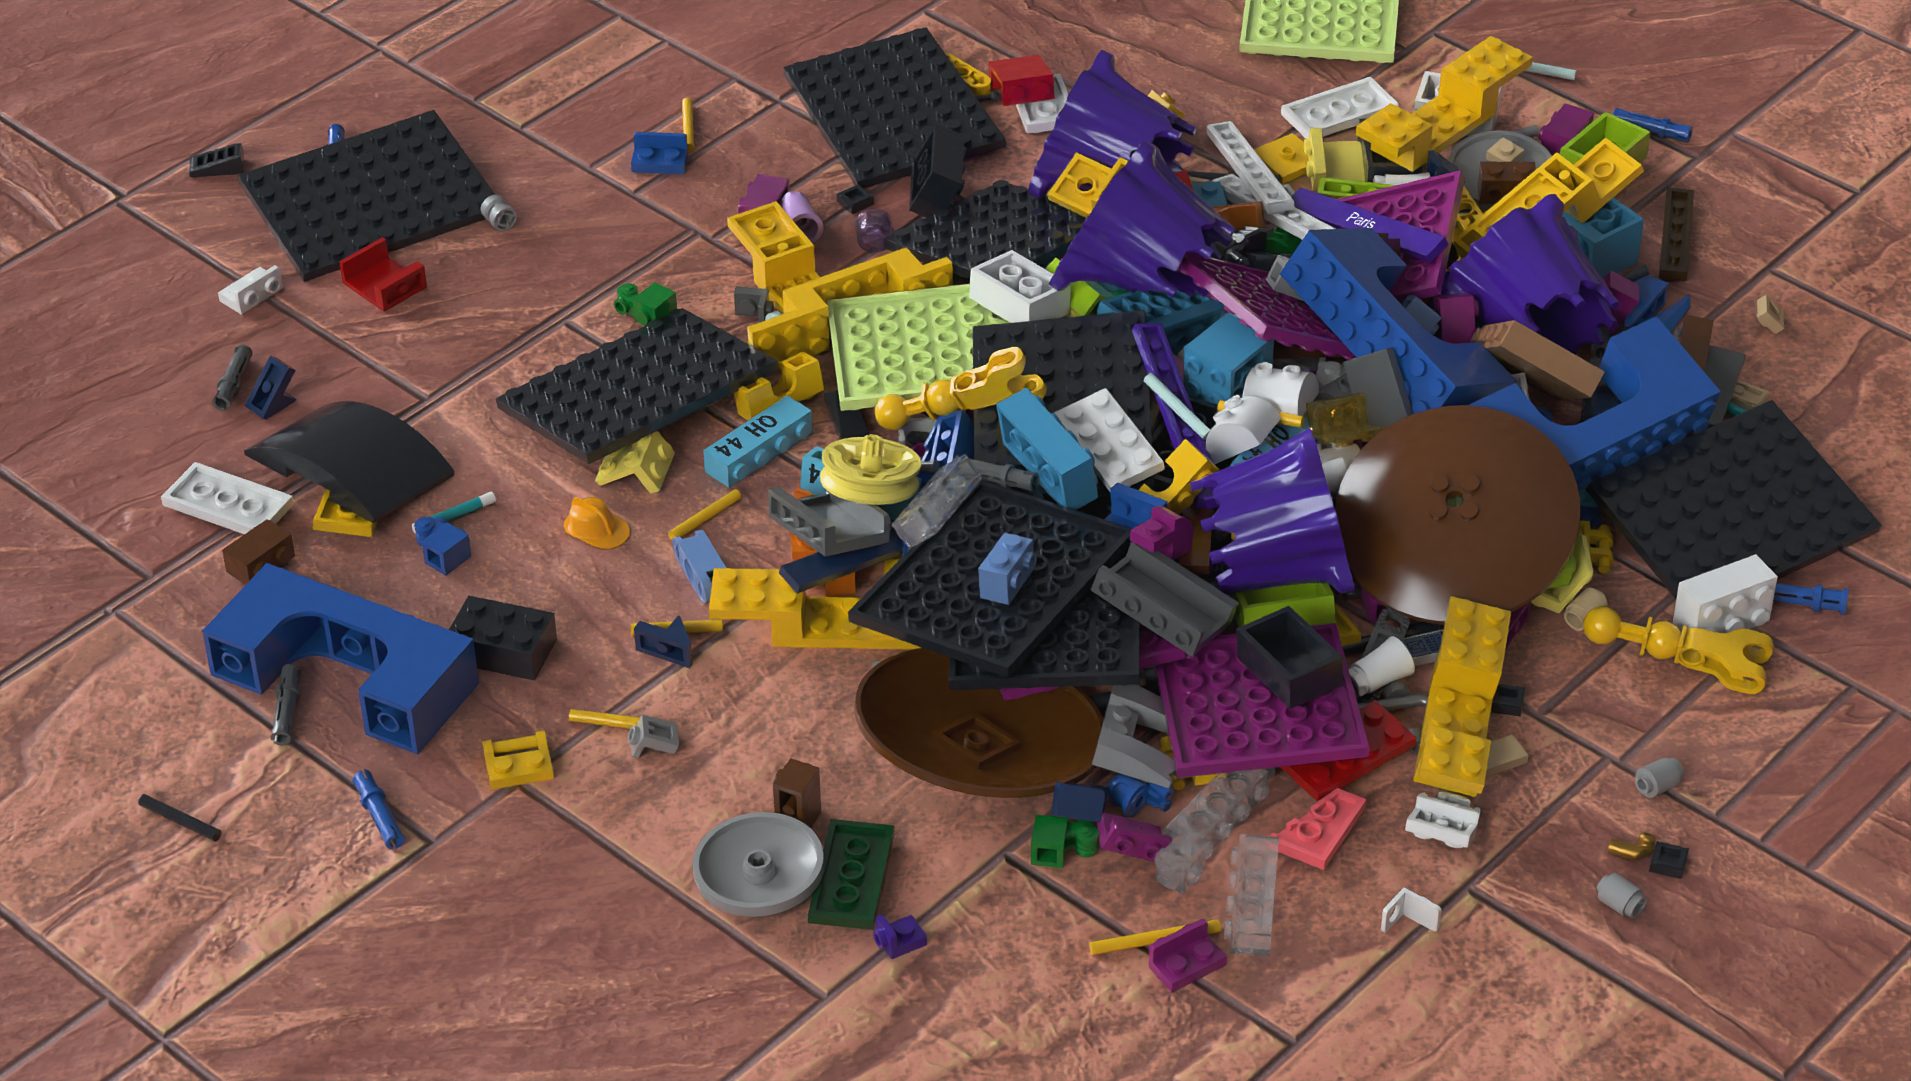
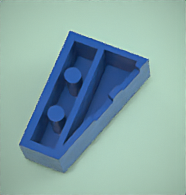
[916,409,974,510]

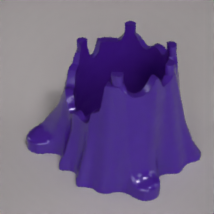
[1028,50,1197,199]
[1049,140,1236,298]
[1426,194,1620,355]
[1190,427,1355,594]

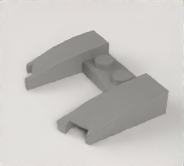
[1092,684,1185,788]

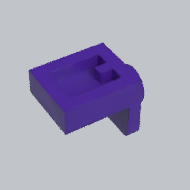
[873,914,927,959]

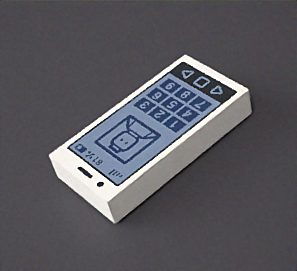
[1402,630,1443,666]

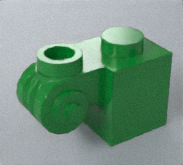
[613,282,677,326]
[1031,815,1099,868]

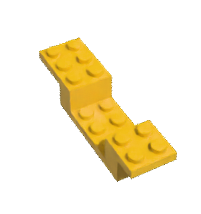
[1355,36,1533,172]
[1448,138,1644,271]
[747,247,953,368]
[709,568,922,649]
[1413,596,1511,797]

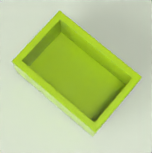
[1560,112,1650,165]
[1231,583,1336,627]

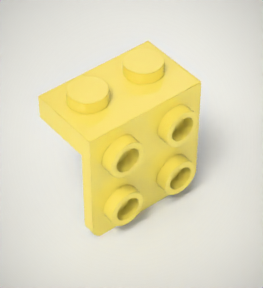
[1304,127,1365,191]
[595,431,675,494]
[1531,533,1593,614]

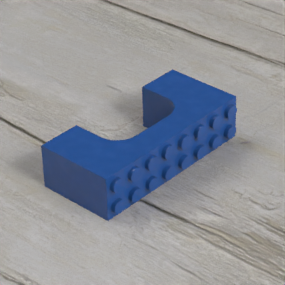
[1280,228,1517,414]
[1467,316,1721,491]
[202,563,479,754]

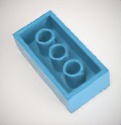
[996,388,1098,510]

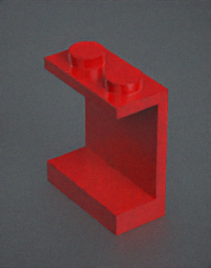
[988,54,1055,106]
[339,237,427,312]

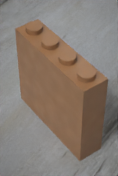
[1470,320,1605,401]

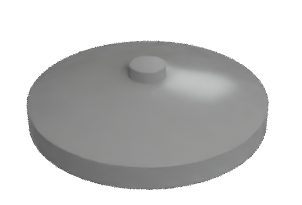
[1448,130,1552,211]
[693,812,824,917]

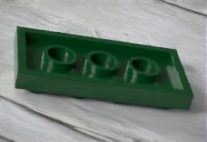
[808,819,895,930]

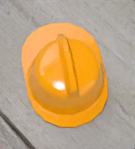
[563,497,630,549]

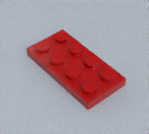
[1281,700,1417,802]

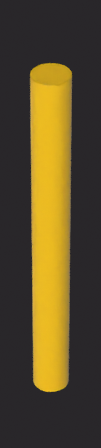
[1089,919,1221,955]

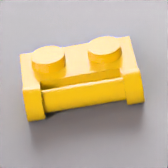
[482,730,554,790]

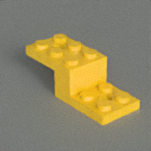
[1048,152,1128,218]
[727,201,820,314]

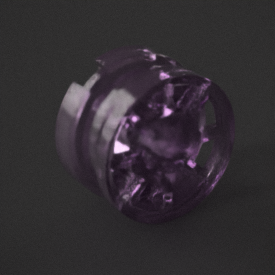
[854,209,894,253]

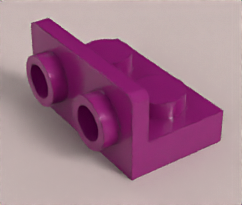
[1097,812,1173,863]
[1149,919,1227,993]

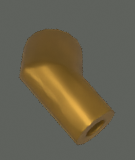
[1608,832,1656,861]

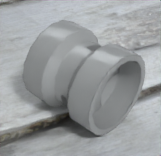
[481,195,517,231]

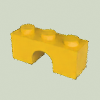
[734,352,824,421]
[1138,439,1220,514]

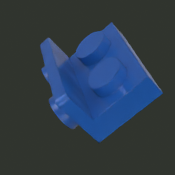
[631,132,688,174]
[1104,483,1168,529]

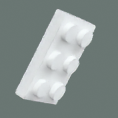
[1016,73,1068,133]

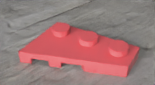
[1265,788,1366,870]

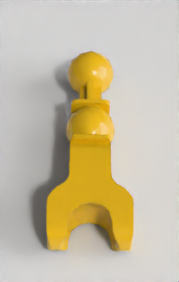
[875,347,1047,430]
[1583,606,1774,694]

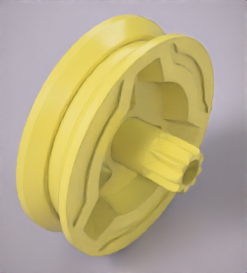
[820,434,921,505]

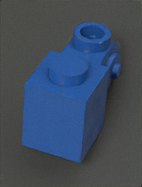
[414,516,471,575]

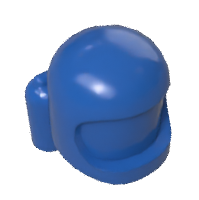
[1107,773,1174,817]

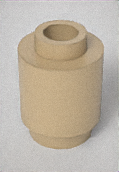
[1564,588,1608,631]

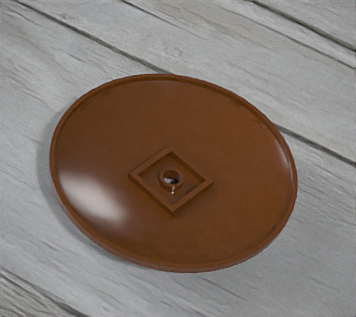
[1335,405,1581,625]
[854,648,1104,798]

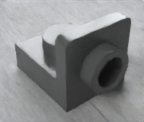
[734,286,774,323]

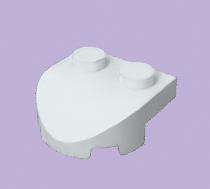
[1405,792,1480,848]

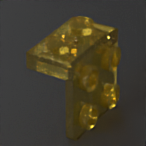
[1306,392,1387,447]

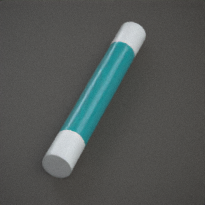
[412,491,496,533]

